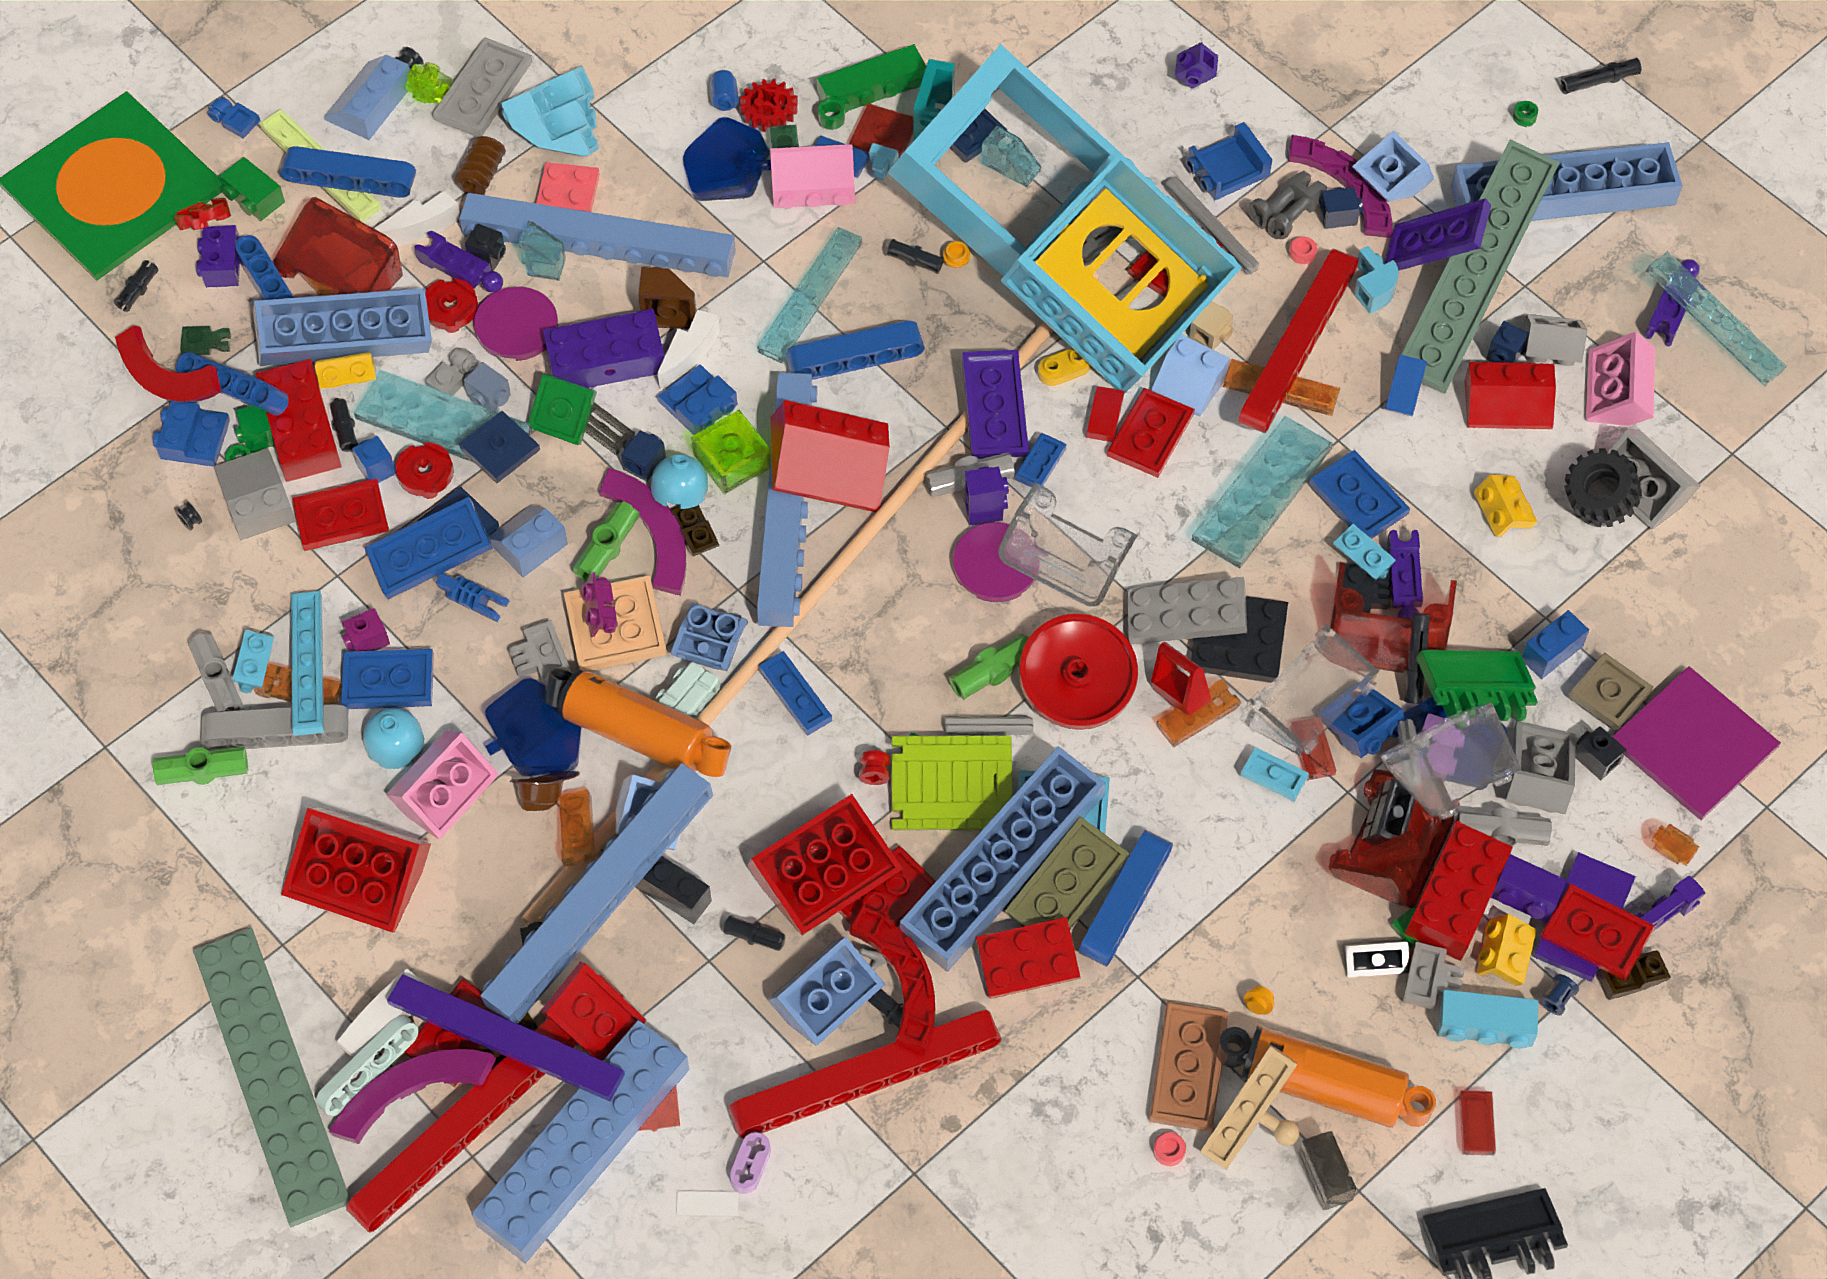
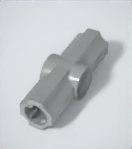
[926,453,1015,498]
[188,633,244,712]
[1457,808,1552,846]

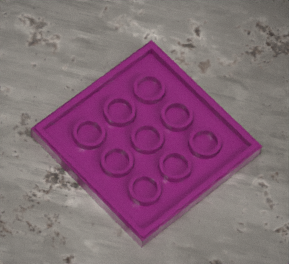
[1612,666,1781,821]

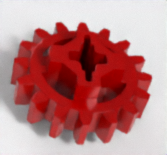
[740,79,798,132]

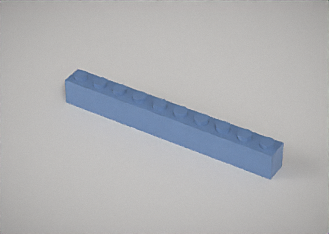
[459,193,736,277]
[757,373,818,627]
[481,763,713,1024]

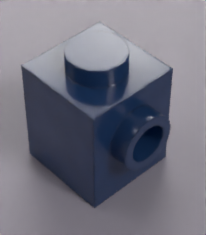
[1320,187,1363,229]
[1486,321,1529,363]
[621,430,666,482]

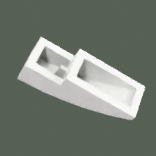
[373,191,460,249]
[658,310,720,390]
[337,969,423,1058]

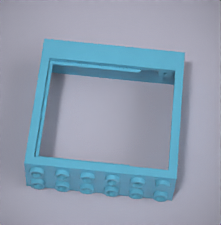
[887,44,1123,276]

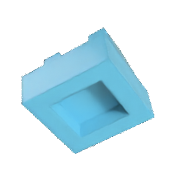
[869,143,899,180]

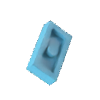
[1241,747,1309,802]

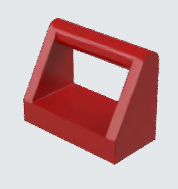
[1151,642,1212,716]

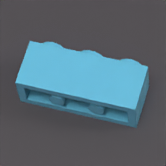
[1438,990,1538,1049]

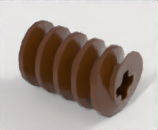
[455,136,506,195]

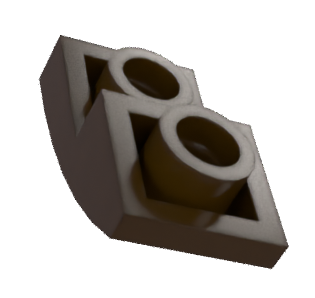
[670,505,719,557]
[1596,950,1671,1000]

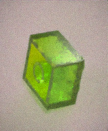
[691,409,771,495]

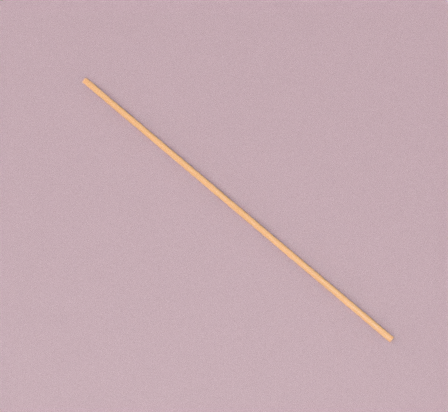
[521,272,1099,925]

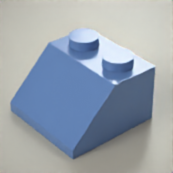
[489,505,568,577]

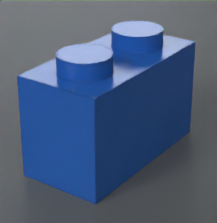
[1522,610,1590,680]

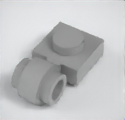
[425,348,478,401]

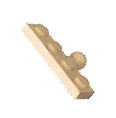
[1200,1045,1299,1170]

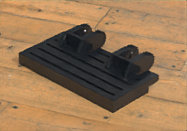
[1422,1188,1568,1279]

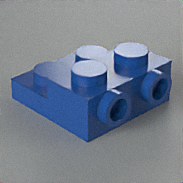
[658,364,738,437]
[153,401,230,467]
[1318,681,1405,758]

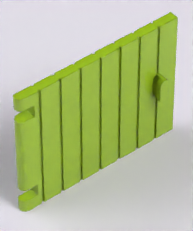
[892,736,1012,831]

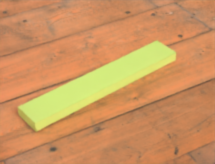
[260,109,382,223]

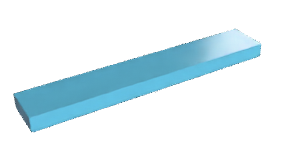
[291,591,324,736]

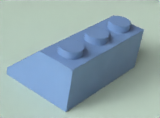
[324,55,413,140]
[768,936,885,1046]

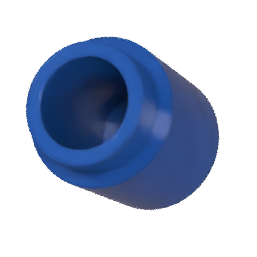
[710,70,739,111]

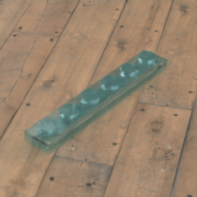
[757,227,862,363]
[1646,251,1787,386]

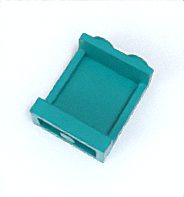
[913,59,955,141]

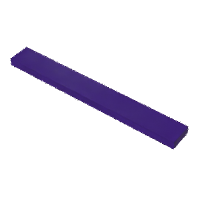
[387,974,625,1101]

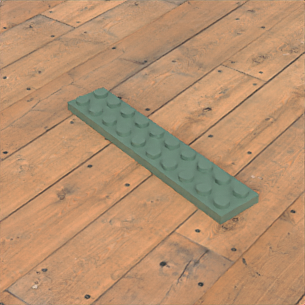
[1394,139,1560,394]
[193,928,351,1228]

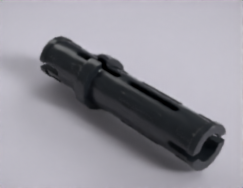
[1560,57,1642,94]
[1404,613,1431,704]

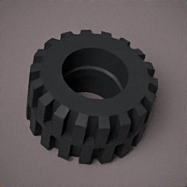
[1564,448,1642,527]

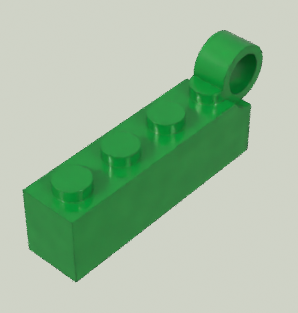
[816,44,926,130]

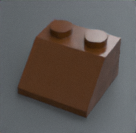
[638,267,697,329]

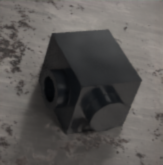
[465,223,506,271]
[1575,726,1627,781]

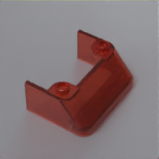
[1325,562,1457,673]

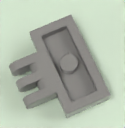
[509,620,570,683]
[1403,942,1464,1010]

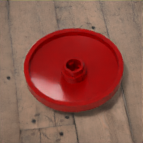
[1019,614,1138,730]

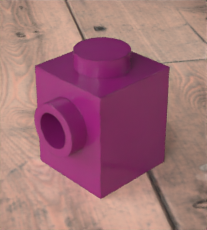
[341,608,390,651]

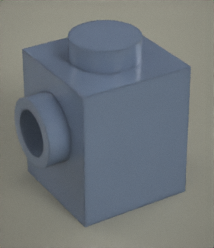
[464,362,511,413]

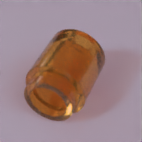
[1652,824,1700,867]

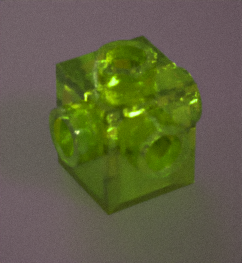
[404,62,453,103]

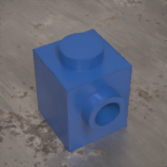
[352,435,396,483]

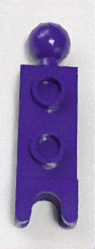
[414,231,503,293]
[1645,259,1700,347]
[1387,529,1423,629]
[1635,876,1706,931]

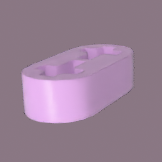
[730,1132,771,1194]

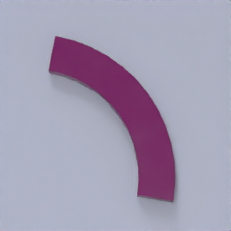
[1289,135,1392,238]
[599,468,687,596]
[329,1049,496,1144]

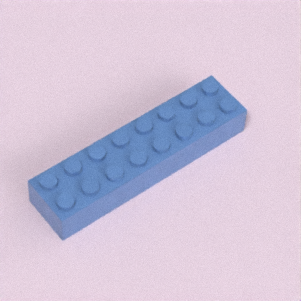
[1451,142,1682,221]
[900,746,1106,972]
[472,1020,689,1264]

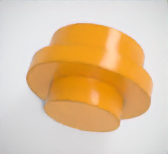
[943,241,970,268]
[1244,986,1275,1015]

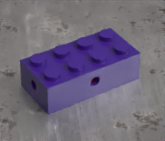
[543,309,664,388]

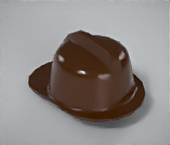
[509,771,580,811]

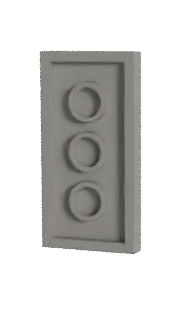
[433,37,533,137]
[1128,577,1247,645]

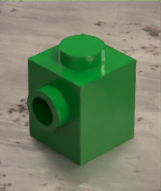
[235,406,275,452]

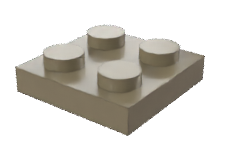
[1568,653,1654,731]

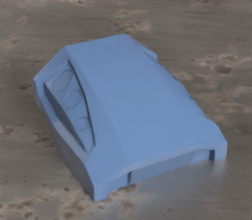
[671,603,748,672]

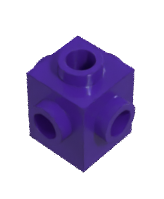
[1175,42,1218,89]

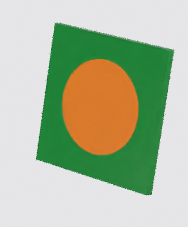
[0,91,223,281]

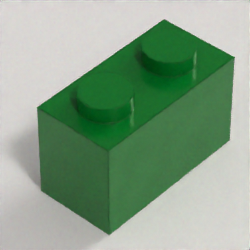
[220,157,285,221]

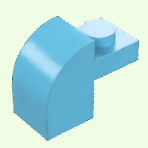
[1354,246,1398,314]

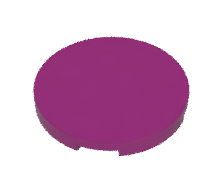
[474,287,558,361]
[953,522,1040,602]

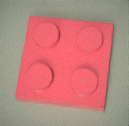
[536,162,600,212]

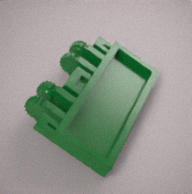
[1416,650,1538,721]

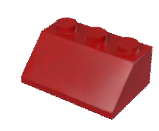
[1464,362,1556,430]

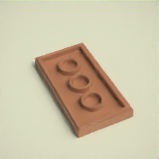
[1149,1002,1229,1132]

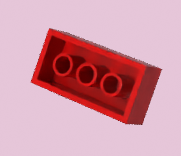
[256,359,342,482]
[1405,821,1513,961]

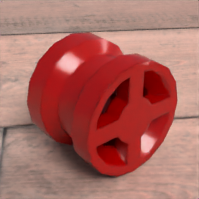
[859,750,890,785]

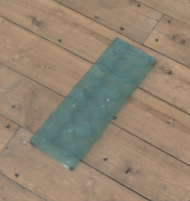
[354,370,532,463]
[1191,416,1333,569]

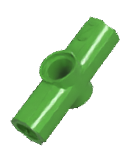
[573,501,639,582]
[949,634,1029,700]
[153,747,249,785]

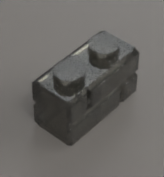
[1299,1131,1357,1210]

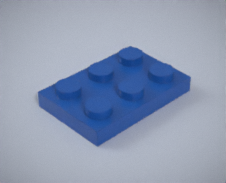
[1310,449,1410,539]
[341,649,434,709]

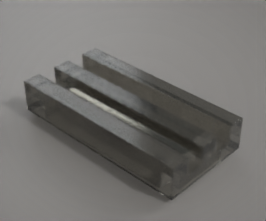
[585,402,635,456]

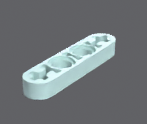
[316,1016,418,1116]

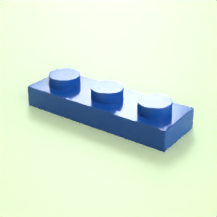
[759,651,832,736]

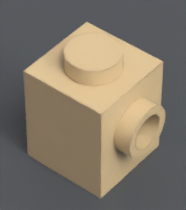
[1189,301,1234,350]

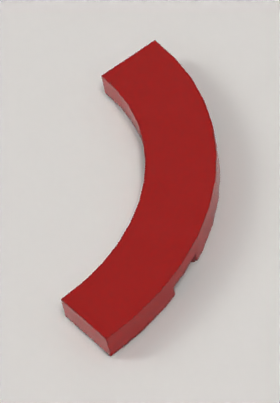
[115,325,222,402]
[849,905,936,1055]

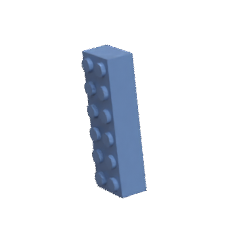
[253,288,432,366]

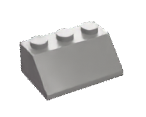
[1598,429,1701,529]

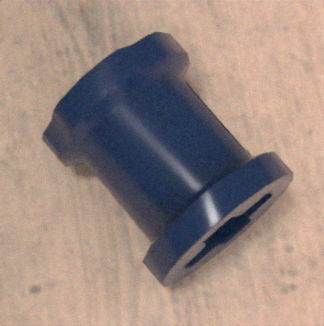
[1539,974,1579,1016]

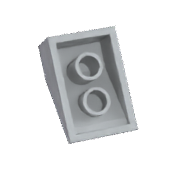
[214,448,296,540]
[1506,721,1576,814]

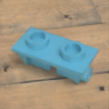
[1333,524,1396,580]
[232,630,274,693]

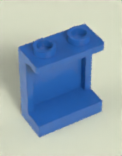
[1186,122,1273,201]

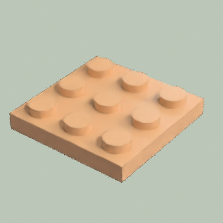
[564,575,667,671]

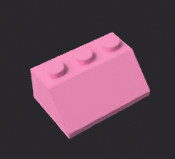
[770,144,855,208]
[1586,332,1655,426]
[386,730,499,839]

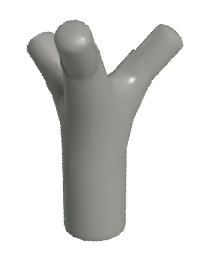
[859,946,889,971]

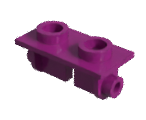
[581,572,618,637]

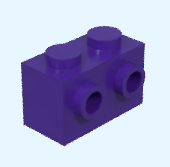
[196,225,240,288]
[964,466,1009,526]
[1491,854,1567,923]

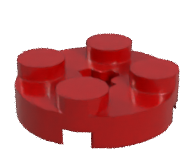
[174,198,231,231]
[425,279,479,333]
[396,442,454,499]

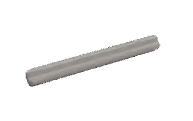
[1166,176,1259,275]

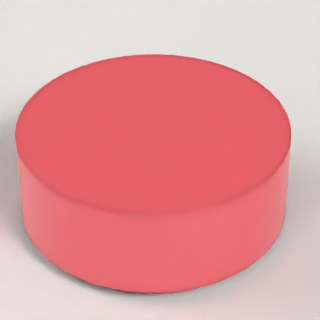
[1289,236,1317,264]
[1153,1132,1186,1166]

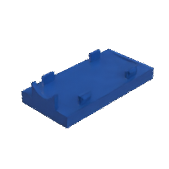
[365,497,493,599]

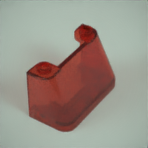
[273,197,403,295]
[1328,769,1454,908]

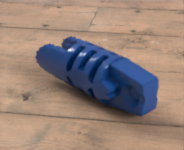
[436,573,510,622]

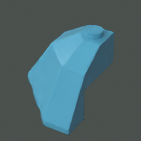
[501,65,599,156]

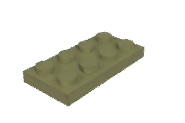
[1005,816,1129,930]

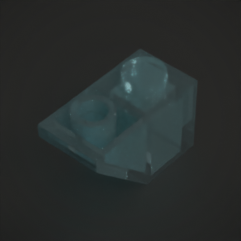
[982,126,1042,187]
[519,221,566,281]

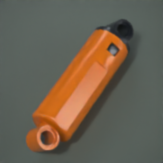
[542,668,732,777]
[1217,1025,1436,1128]

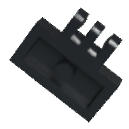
[1340,563,1391,621]

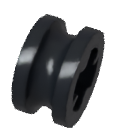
[175,502,202,531]

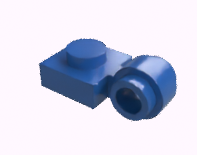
[207,97,260,139]

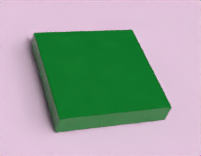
[527,373,597,445]

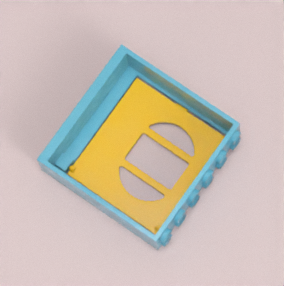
[1000,153,1242,394]

